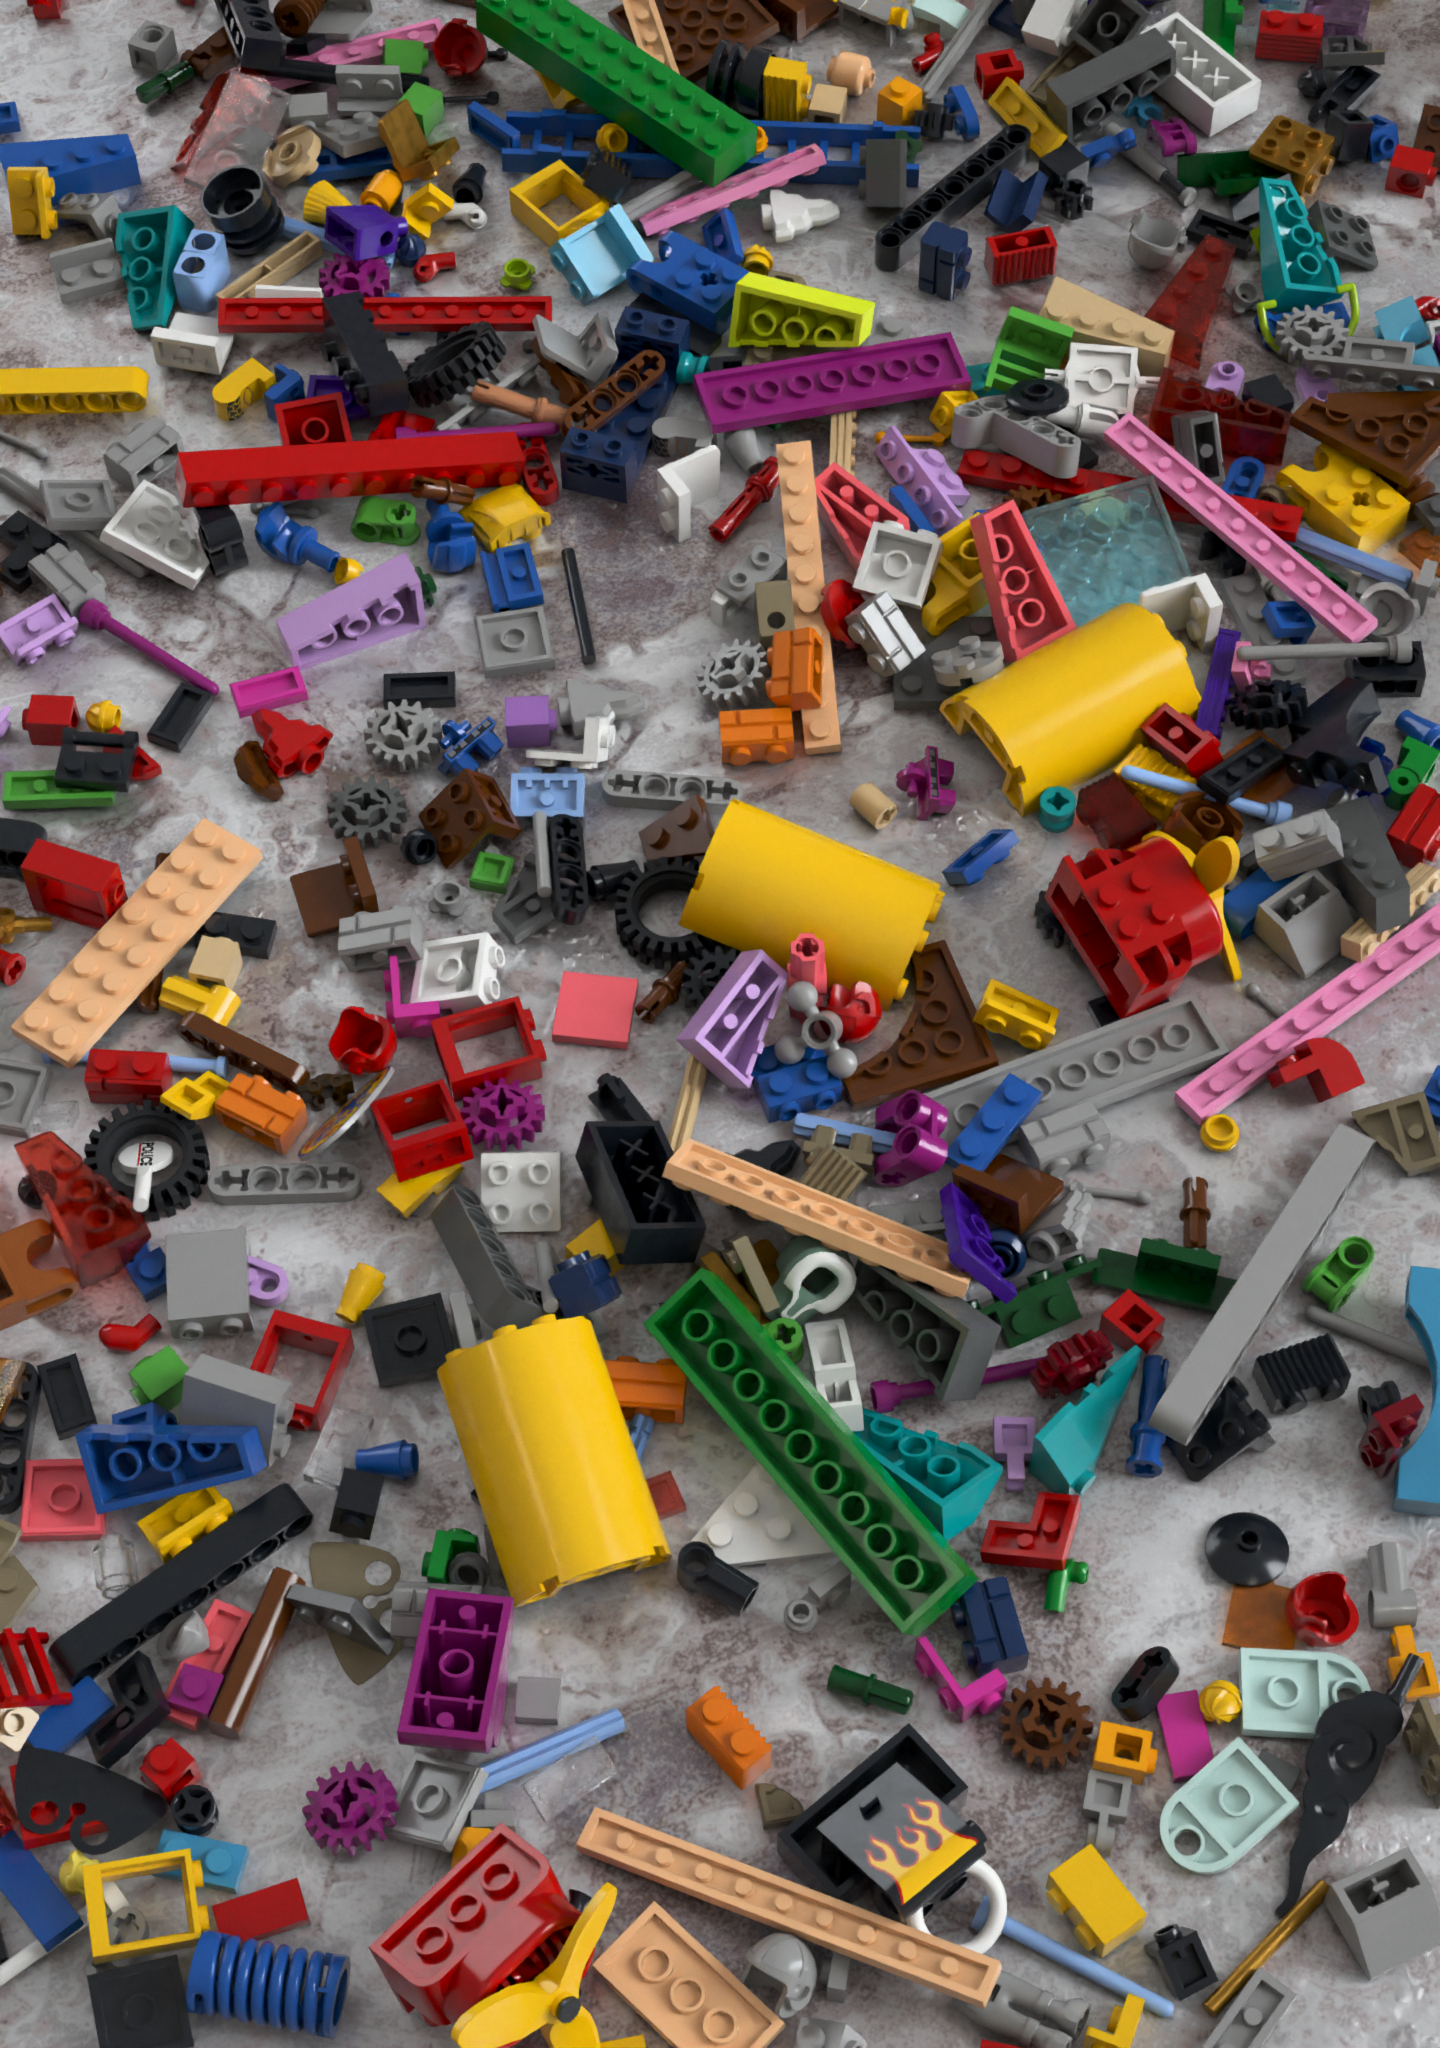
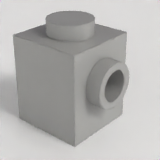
[283,92,330,132]

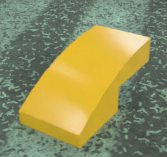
[160,1070,230,1120]
[376,1163,464,1219]

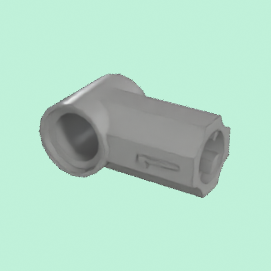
[1367,1542,1417,1628]

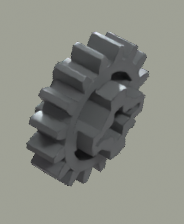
[327,775,407,850]

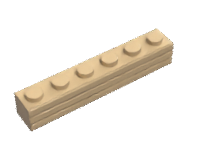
[215,230,323,309]
[829,410,857,477]
[1340,862,1440,963]

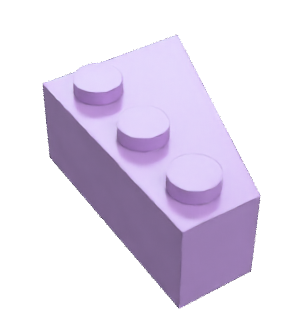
[676,949,788,1089]

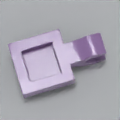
[993,1417,1035,1491]

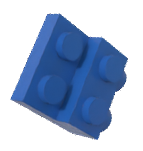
[751,1032,842,1123]

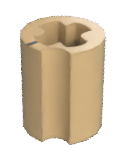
[850,781,898,829]

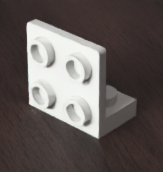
[150,312,237,375]
[1138,573,1223,653]
[481,1151,562,1232]

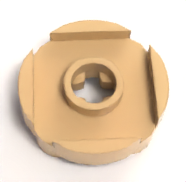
[262,125,321,188]

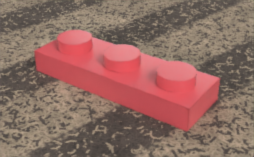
[164,1598,253,1732]

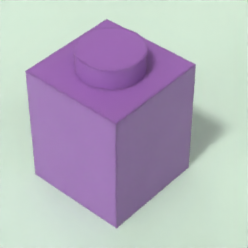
[505,695,557,748]

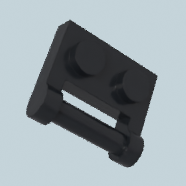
[54,727,139,792]

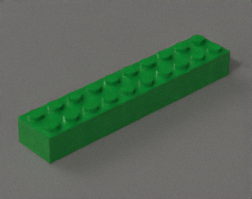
[476,0,757,188]
[643,1267,979,1637]

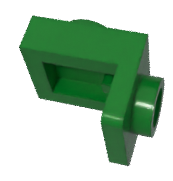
[421,1528,481,1584]

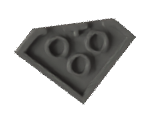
[893,617,998,710]

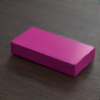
[229,666,309,718]
[1155,1690,1214,1783]

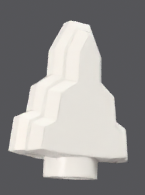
[760,190,840,244]

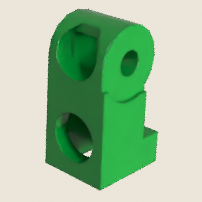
[1383,736,1440,811]

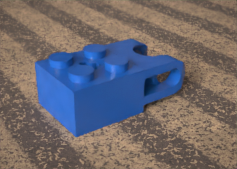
[626,231,749,335]

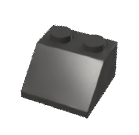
[1069,0,1152,57]
[859,139,907,207]

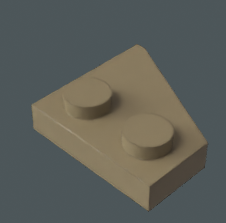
[1351,1091,1440,1177]
[720,1234,780,1313]

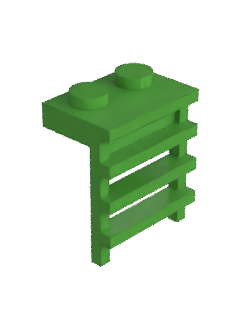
[983,306,1074,392]

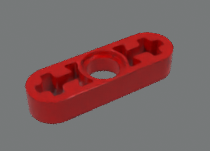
[518,422,559,506]

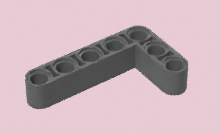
[430,1183,594,1330]

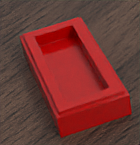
[212,1878,310,1949]

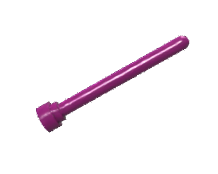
[395,422,559,439]
[79,598,219,696]
[870,1356,1046,1414]

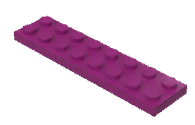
[693,332,972,434]

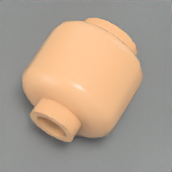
[827,51,876,97]

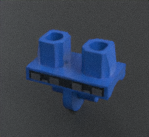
[437,716,504,776]

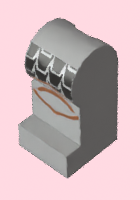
[652,417,717,457]

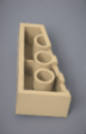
[1039,276,1175,383]

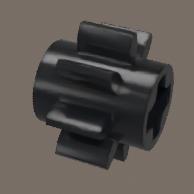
[913,103,954,139]
[1053,179,1094,220]

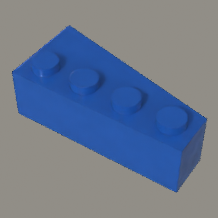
[0,134,142,207]

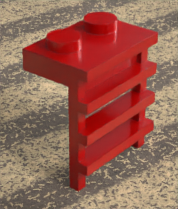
[0,1627,73,1708]

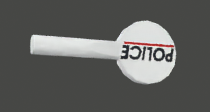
[118,1141,174,1212]

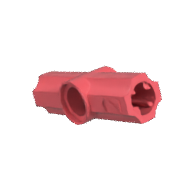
[786,933,827,1024]

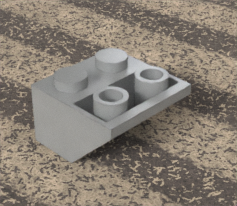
[1253,868,1354,980]
[1323,1847,1440,1981]

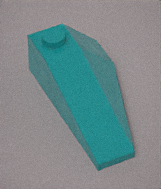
[1259,177,1344,313]
[115,205,195,331]
[1029,1345,1142,1495]
[853,1407,1003,1541]

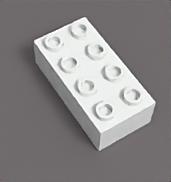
[1140,12,1262,137]

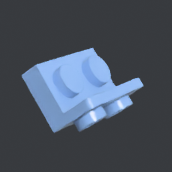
[510,767,586,819]

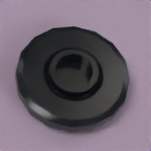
[1006,378,1069,416]

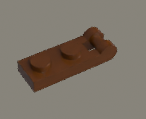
[180,26,237,80]
[529,336,597,407]

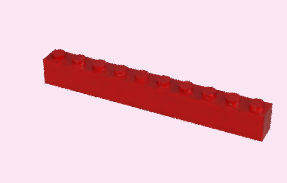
[175,431,526,508]

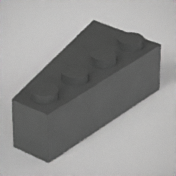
[853,1258,1002,1402]

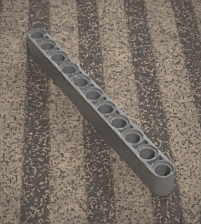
[1148,1123,1376,1446]

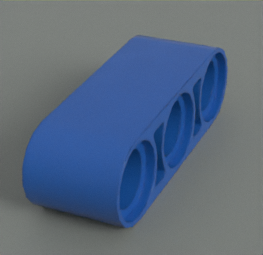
[1223,867,1307,941]

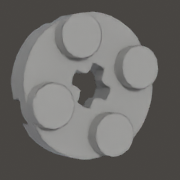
[931,636,1005,686]

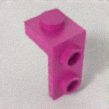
[383,955,441,1038]
[913,1635,1007,1723]

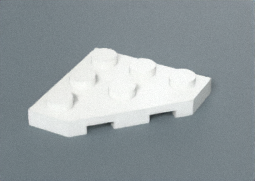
[99,480,210,591]
[691,1462,839,1569]

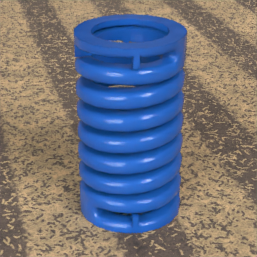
[186,1930,351,2039]

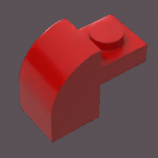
[1267,1038,1366,1103]

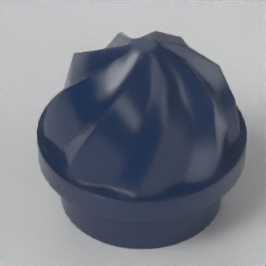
[395,233,426,268]

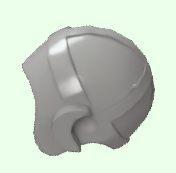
[1128,209,1188,270]
[1357,582,1420,642]
[740,1932,817,2018]

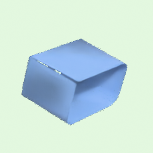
[172,229,231,313]

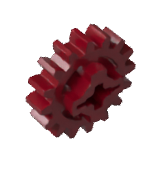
[1029,1329,1115,1399]

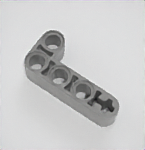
[951,396,1081,478]

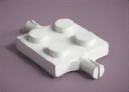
[1043,342,1160,417]

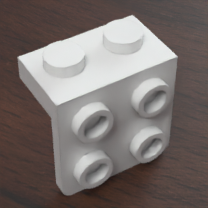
[657,445,720,543]
[526,716,616,769]

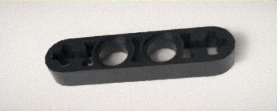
[548,814,589,925]
[0,1361,41,1515]

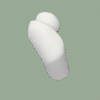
[444,203,487,230]

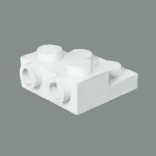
[852,520,943,610]
[410,932,505,1014]

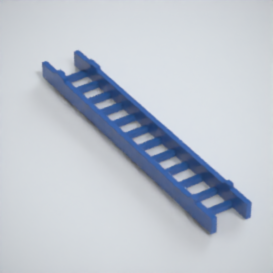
[501,109,921,188]

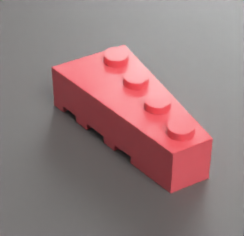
[970,499,1077,663]

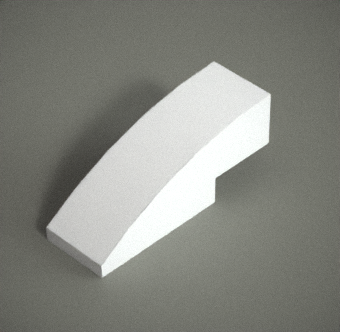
[804,1318,864,1432]

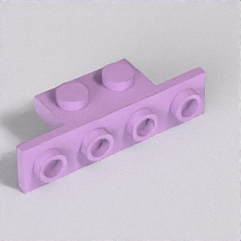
[874,426,971,538]

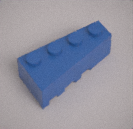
[75,1424,268,1515]

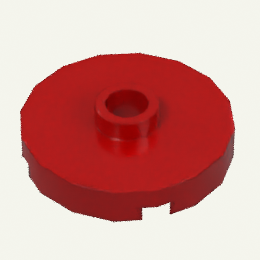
[820,579,865,649]

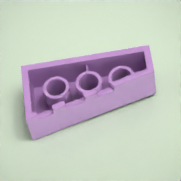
[276,552,427,670]

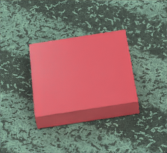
[552,971,638,1050]
[20,1459,107,1542]

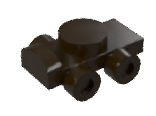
[298,1073,355,1112]

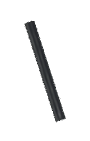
[561,548,596,664]

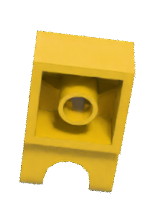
[1275,443,1410,554]
[897,512,989,636]

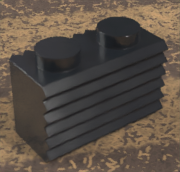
[581,146,633,205]
[1252,1333,1351,1414]

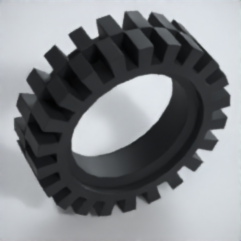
[404,321,506,408]
[615,856,721,970]
[84,1100,210,1222]

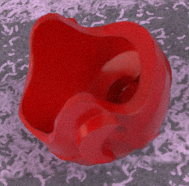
[432,18,488,79]
[817,981,882,1044]
[328,1006,397,1075]
[1284,1571,1359,1648]

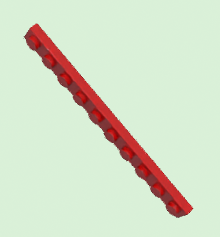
[218,296,552,333]
[957,449,1304,542]

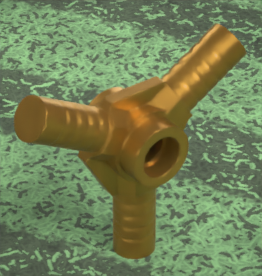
[0,907,52,944]

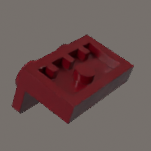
[1358,1393,1424,1479]

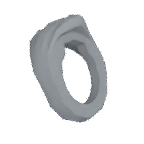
[156,1611,210,1663]

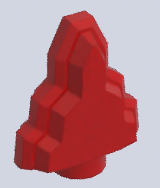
[251,708,333,779]

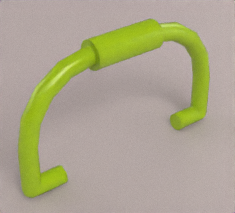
[1256,283,1359,357]

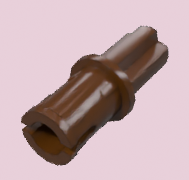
[410,475,475,506]
[635,961,688,1024]
[1179,1177,1211,1249]

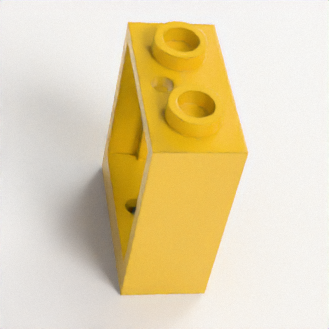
[509,159,609,248]
[82,1848,210,1964]

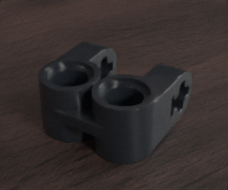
[193,505,248,577]

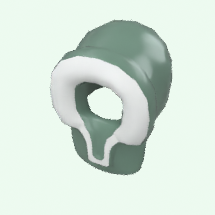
[760,1235,857,1326]

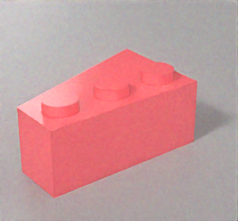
[815,462,910,574]

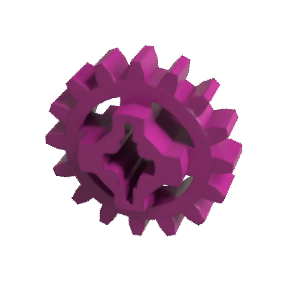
[318,253,390,298]
[460,1078,545,1152]
[302,1761,400,1857]

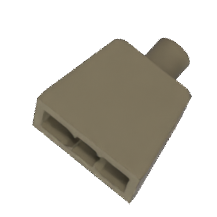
[754,580,795,669]

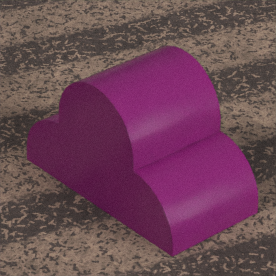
[397,1589,514,1754]

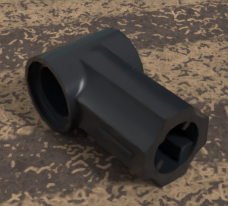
[677,1541,759,1617]

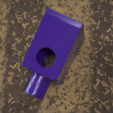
[324,205,408,261]

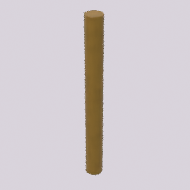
[1202,1879,1330,2017]

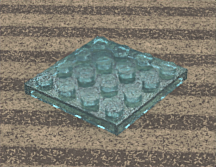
[1022,474,1192,627]

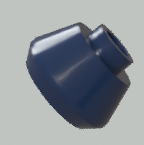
[988,1228,1027,1280]

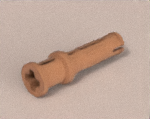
[470,379,571,436]

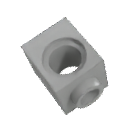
[127,20,178,75]

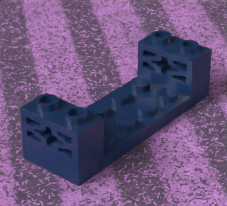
[559,306,690,504]

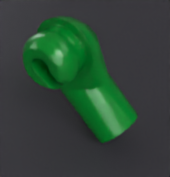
[1043,1558,1089,1613]

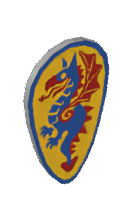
[298,1065,395,1161]

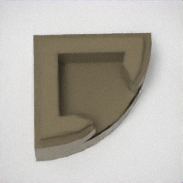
[755,1783,805,1830]

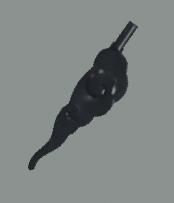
[1275,1653,1424,1918]

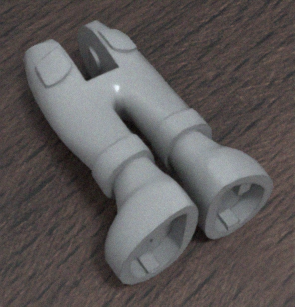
[951,1970,1091,2048]

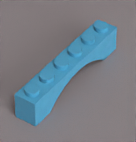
[1393,1266,1440,1517]

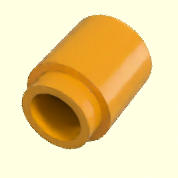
[360,169,404,213]

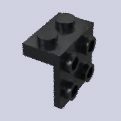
[1166,1376,1275,1483]

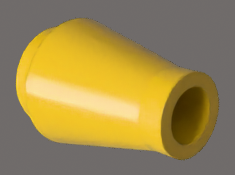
[335,1262,386,1325]

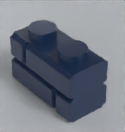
[918,221,972,301]
[548,1250,622,1319]
[950,1576,1029,1679]

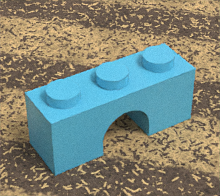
[1373,295,1440,391]

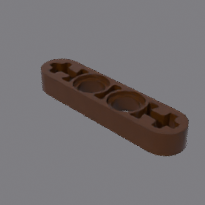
[561,350,666,437]
[176,1011,311,1095]

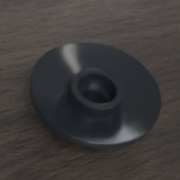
[1205,1512,1289,1587]

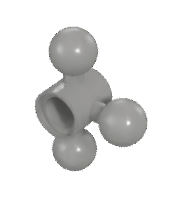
[774,981,858,1079]

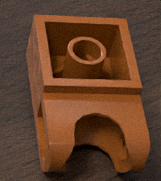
[0,1219,80,1331]

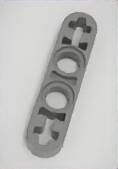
[602,770,743,815]
[208,1162,363,1206]

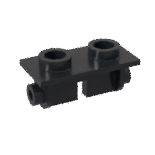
[588,1073,653,1121]

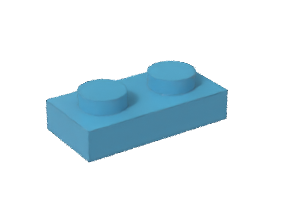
[152,1828,250,1894]

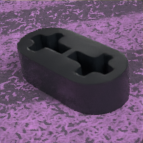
[1111,1646,1180,1722]

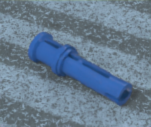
[1126,1355,1170,1478]

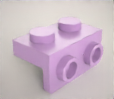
[0,593,79,666]

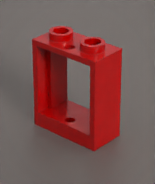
[20,838,128,930]
[430,996,547,1103]
[370,1079,474,1183]
[250,1310,355,1432]

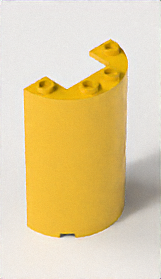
[939,603,1201,818]
[679,798,945,1012]
[436,1314,672,1608]

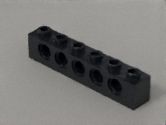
[214,0,286,71]

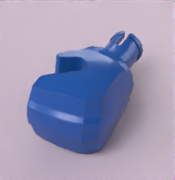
[425,499,477,573]
[254,502,341,573]

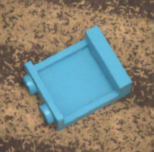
[548,203,655,306]

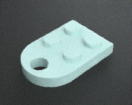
[1238,1647,1371,1739]
[1159,1736,1299,1875]

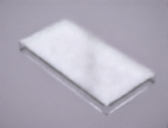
[184,70,292,190]

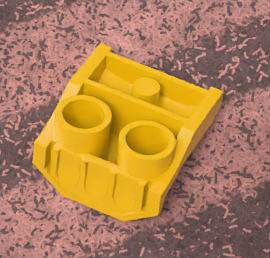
[457,483,551,553]

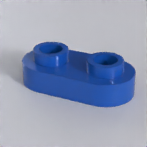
[943,84,980,141]
[1221,456,1265,499]

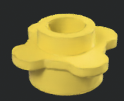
[59,1849,99,1901]

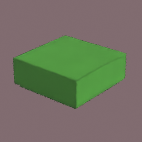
[469,851,515,895]

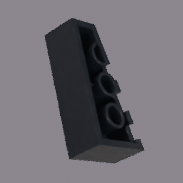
[321,291,410,417]

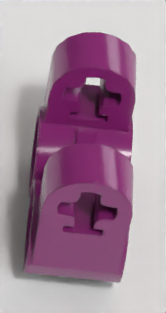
[874,1089,948,1188]

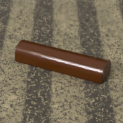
[209,1566,306,1740]

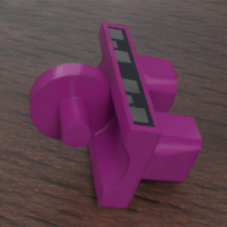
[896,745,956,821]

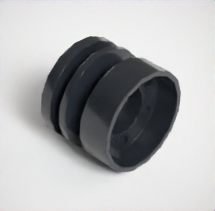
[706,39,778,117]
[200,165,285,255]

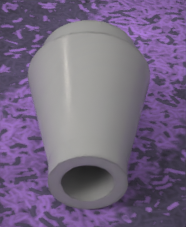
[724,428,763,476]

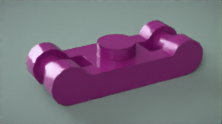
[1146,117,1197,157]

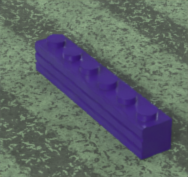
[1196,628,1241,740]

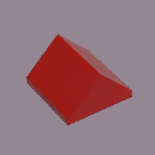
[274,392,353,446]

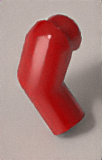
[912,32,944,74]
[413,252,456,282]
[99,1313,162,1352]

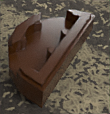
[233,740,284,801]

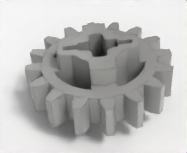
[1274,305,1349,368]
[696,639,772,710]
[363,699,443,772]

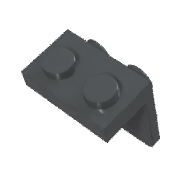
[1306,200,1378,270]

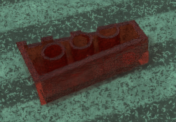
[1144,234,1236,370]
[1148,367,1293,466]

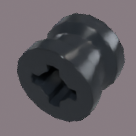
[1358,1380,1402,1426]
[171,1785,219,1837]

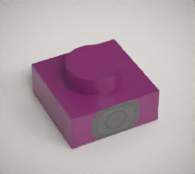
[167,1663,225,1720]

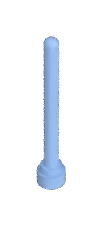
[1121,765,1293,827]
[970,1894,1174,2018]

